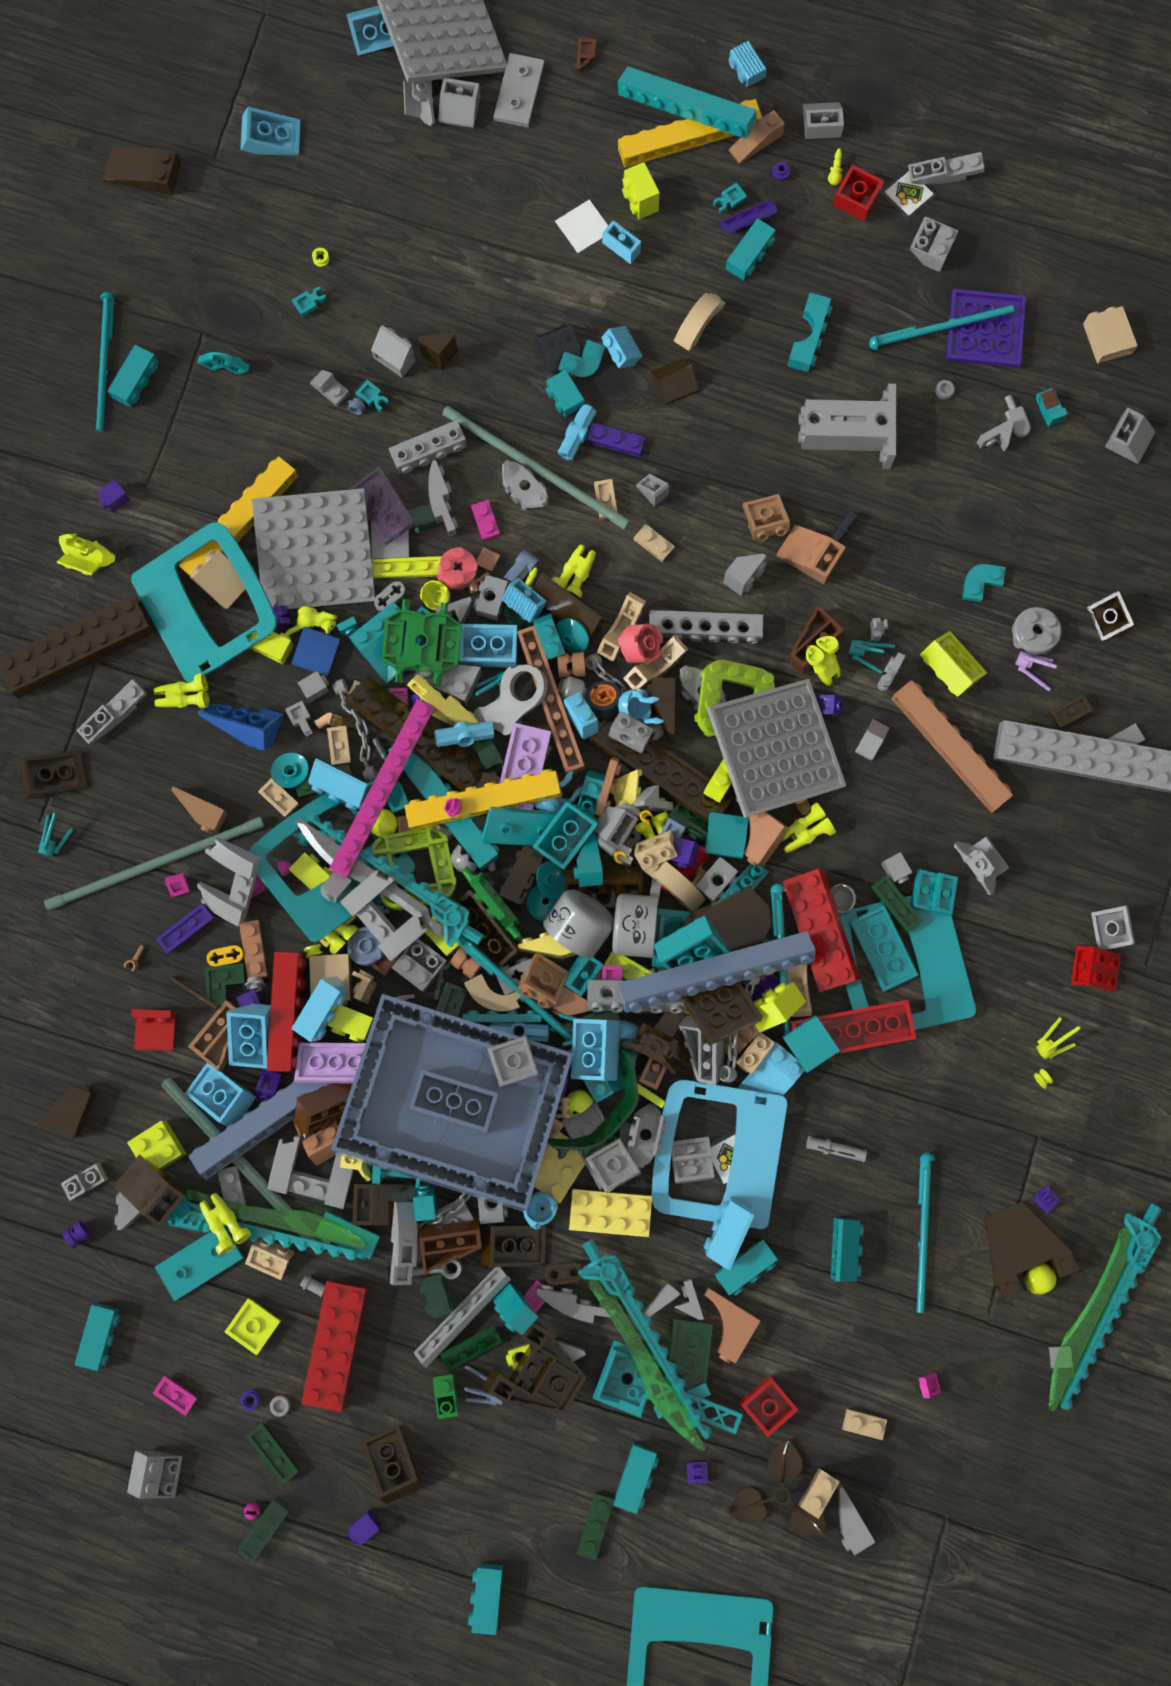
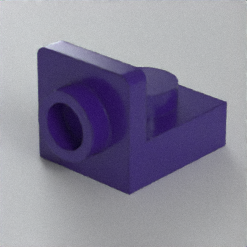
[815,695,843,716]
[255,1070,282,1102]

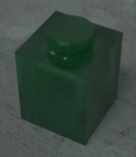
[407,503,437,533]

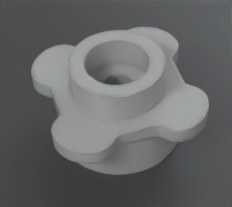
[245,976,266,991]

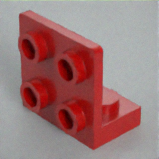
[1071,946,1121,992]
[131,1009,176,1051]

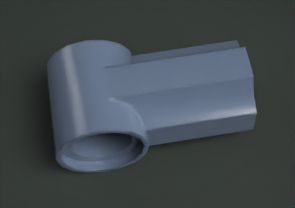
[504,549,540,584]

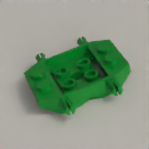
[381,599,462,686]
[461,866,523,943]

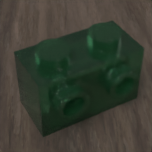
[419,1273,453,1319]

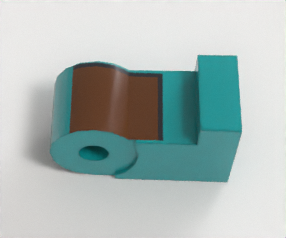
[1036,388,1068,427]

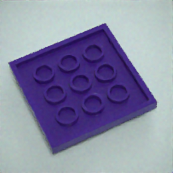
[946,289,1026,368]

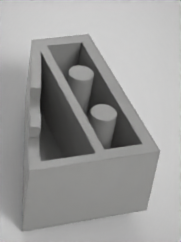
[413,665,482,706]

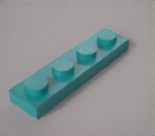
[463,1011,542,1023]

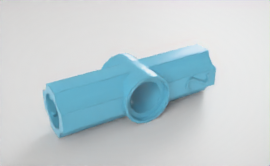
[558,404,596,460]
[434,721,494,747]
[490,1022,549,1042]

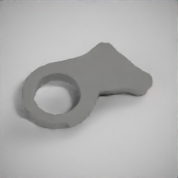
[473,665,548,735]

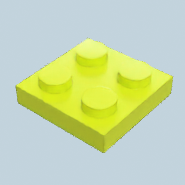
[225,1298,281,1355]

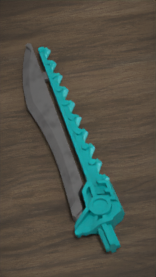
[296,813,484,947]

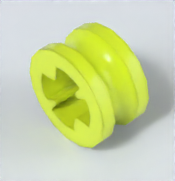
[312,248,330,267]
[304,944,323,959]
[1034,1069,1053,1089]

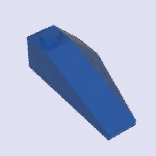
[198,703,283,750]

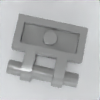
[877,652,905,691]

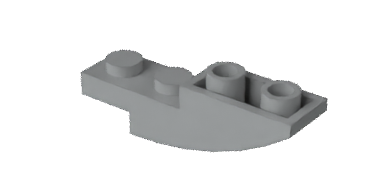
[908,152,984,184]
[429,460,458,537]
[77,679,147,744]
[390,1202,417,1285]
[537,1285,615,1323]

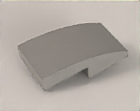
[61,1162,108,1201]

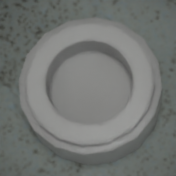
[935,380,955,400]
[270,1395,291,1417]

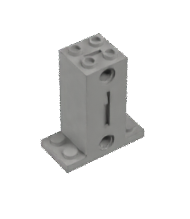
[798,384,896,469]

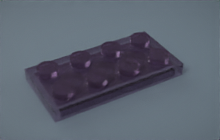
[350,466,416,546]

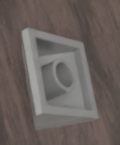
[1091,906,1135,950]

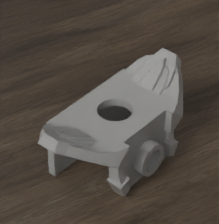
[403,80,435,126]
[502,460,548,510]
[680,665,726,713]
[954,836,1009,895]
[627,1103,666,1168]

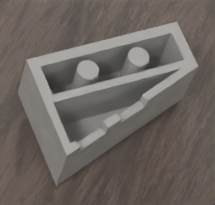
[679,1016,724,1085]

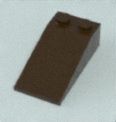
[102,147,181,196]

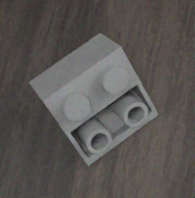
[438,78,481,128]
[803,102,844,139]
[910,216,958,272]
[371,325,416,378]
[1105,407,1155,464]
[723,554,766,596]
[392,939,446,993]
[127,1451,183,1499]

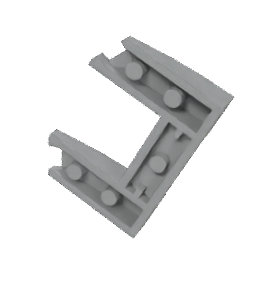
[197,838,261,927]
[340,869,429,961]
[267,1135,354,1209]

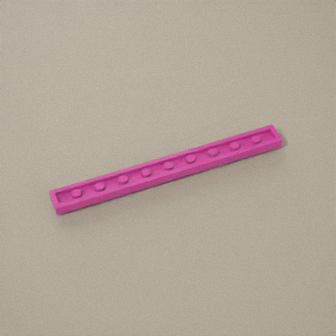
[329,699,434,878]

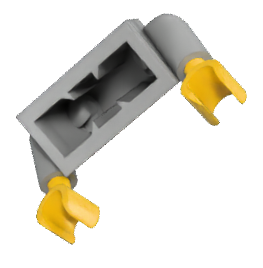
[594,803,653,865]

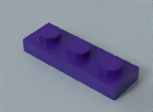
[720,200,777,233]
[587,423,645,456]
[156,903,215,955]

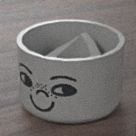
[543,890,614,958]
[612,894,658,958]

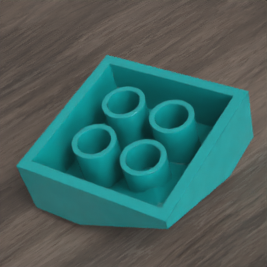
[349,602,427,685]
[653,916,731,969]

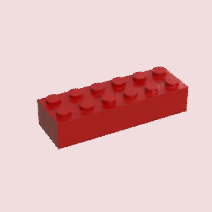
[782,869,861,993]
[267,952,307,1073]
[791,1000,916,1054]
[302,1280,369,1412]

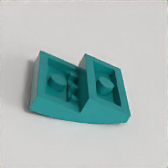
[704,812,748,859]
[911,869,958,915]
[783,1015,840,1073]

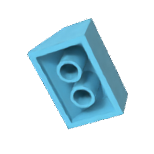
[346,5,394,55]
[459,624,517,668]
[308,759,371,811]
[292,976,348,1042]
[227,1004,271,1069]
[571,1019,620,1081]
[704,1197,755,1270]

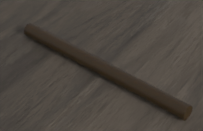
[170,976,220,1010]

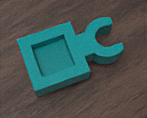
[713,183,747,214]
[292,287,327,317]
[355,380,389,412]

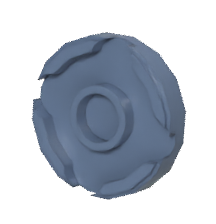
[347,927,384,966]

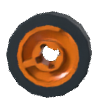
[585,681,621,718]

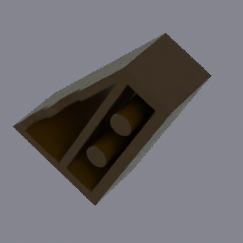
[498,845,546,909]

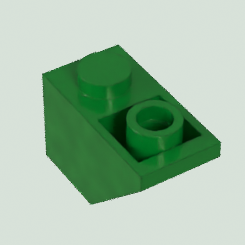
[432,1371,458,1419]

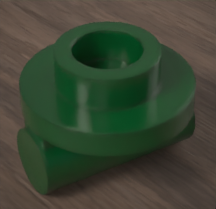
[686,822,708,842]

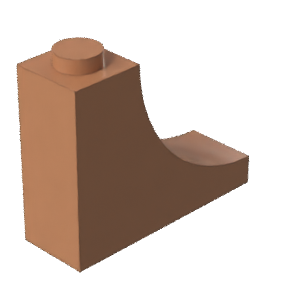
[736,799,790,866]
[704,1287,760,1363]

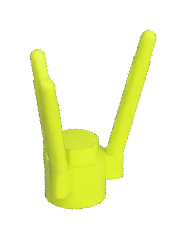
[1036,1017,1081,1059]

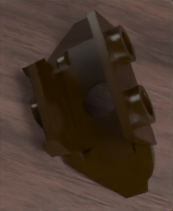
[619,1022,679,1075]

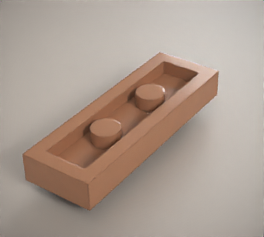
[595,757,622,816]
[240,920,268,978]

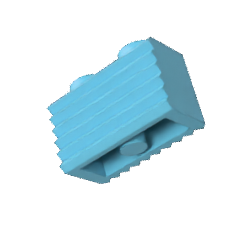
[728,41,767,87]
[602,221,641,264]
[602,326,642,369]
[502,578,547,623]
[564,692,598,739]

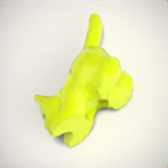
[285,606,338,636]

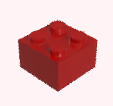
[832,165,884,221]
[739,1375,798,1437]

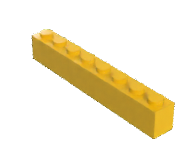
[618,99,762,168]
[179,456,298,579]
[404,769,562,831]

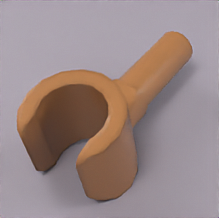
[468,571,490,594]
[692,864,709,886]
[124,945,145,971]

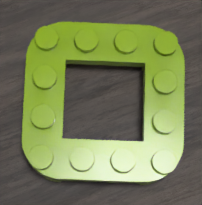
[694,660,775,737]
[372,826,456,911]

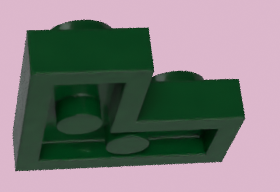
[205,964,246,1007]

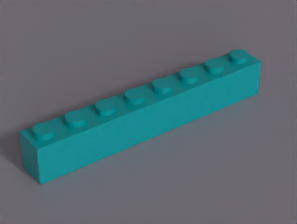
[618,67,757,139]
[388,747,500,871]

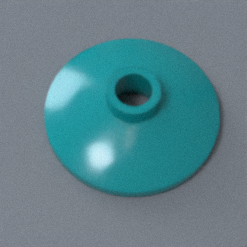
[556,618,589,653]
[271,753,309,788]
[536,861,565,899]
[527,886,560,921]

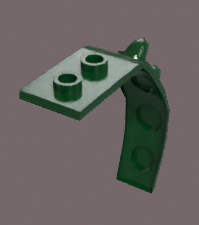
[547,1047,639,1160]

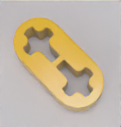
[207,946,244,967]

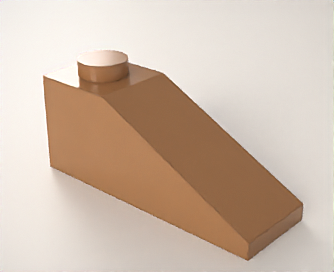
[729,110,785,164]
[171,787,228,834]

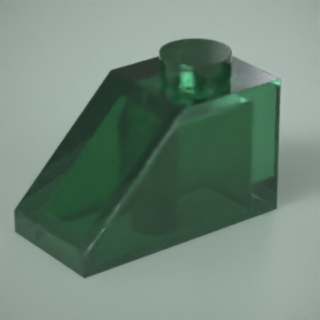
[472,738,504,773]

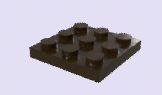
[680,982,762,1046]

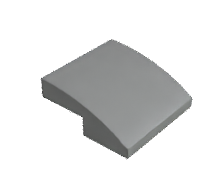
[671,1137,715,1184]

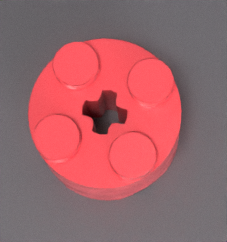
[437,547,478,590]
[618,624,663,663]

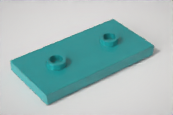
[481,806,558,846]
[849,905,918,992]
[155,1231,244,1301]

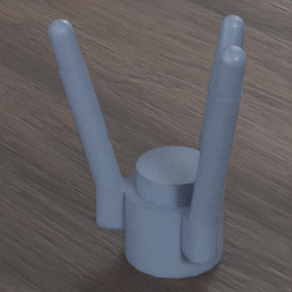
[464,1365,502,1406]

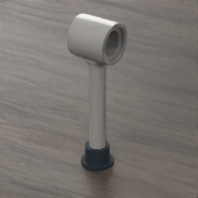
[386,1258,463,1282]

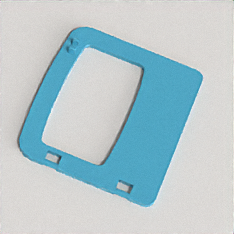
[651,1080,787,1229]

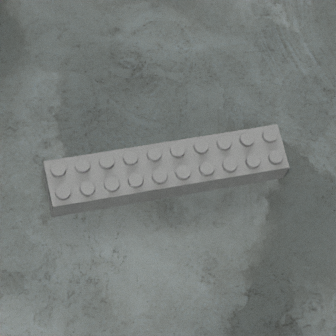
[993,720,1171,793]

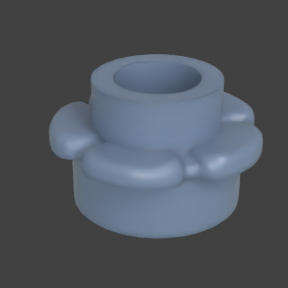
[348,398,366,415]

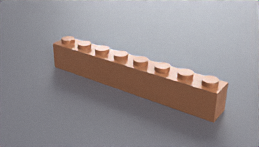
[517,626,585,775]
[891,680,1013,813]

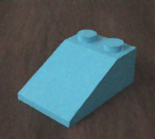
[241,107,300,155]
[738,1042,804,1105]
[185,1063,256,1127]

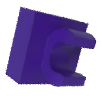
[1031,1185,1061,1214]
[686,1460,708,1484]

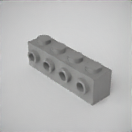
[388,420,467,474]

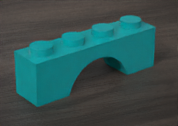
[788,293,833,372]

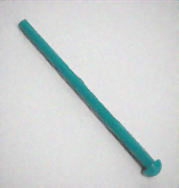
[96,292,114,432]
[869,305,1014,350]
[770,884,792,1036]
[457,935,573,1041]
[916,1152,935,1313]

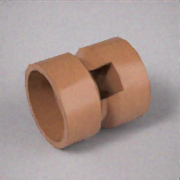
[557,652,586,679]
[450,947,482,979]

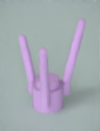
[1015,651,1057,691]

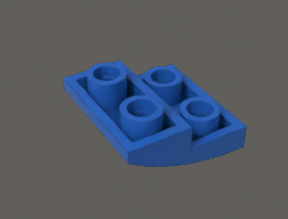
[292,627,340,676]

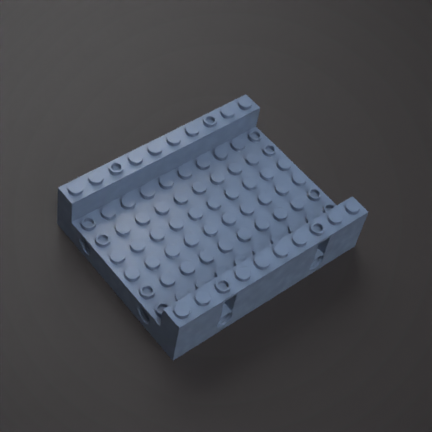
[331,994,573,1211]

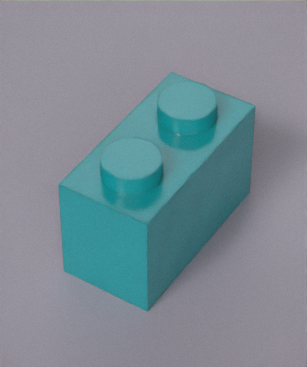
[545,370,584,418]
[533,613,565,660]
[564,955,603,996]
[413,1183,438,1221]

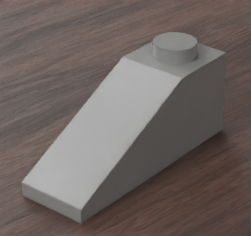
[837,1483,875,1555]

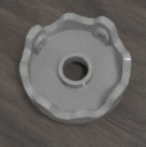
[1012,607,1061,655]

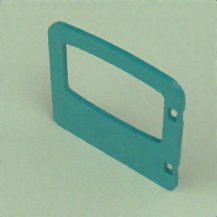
[131,522,277,683]
[249,793,415,942]
[839,896,976,1030]
[627,1586,773,1686]

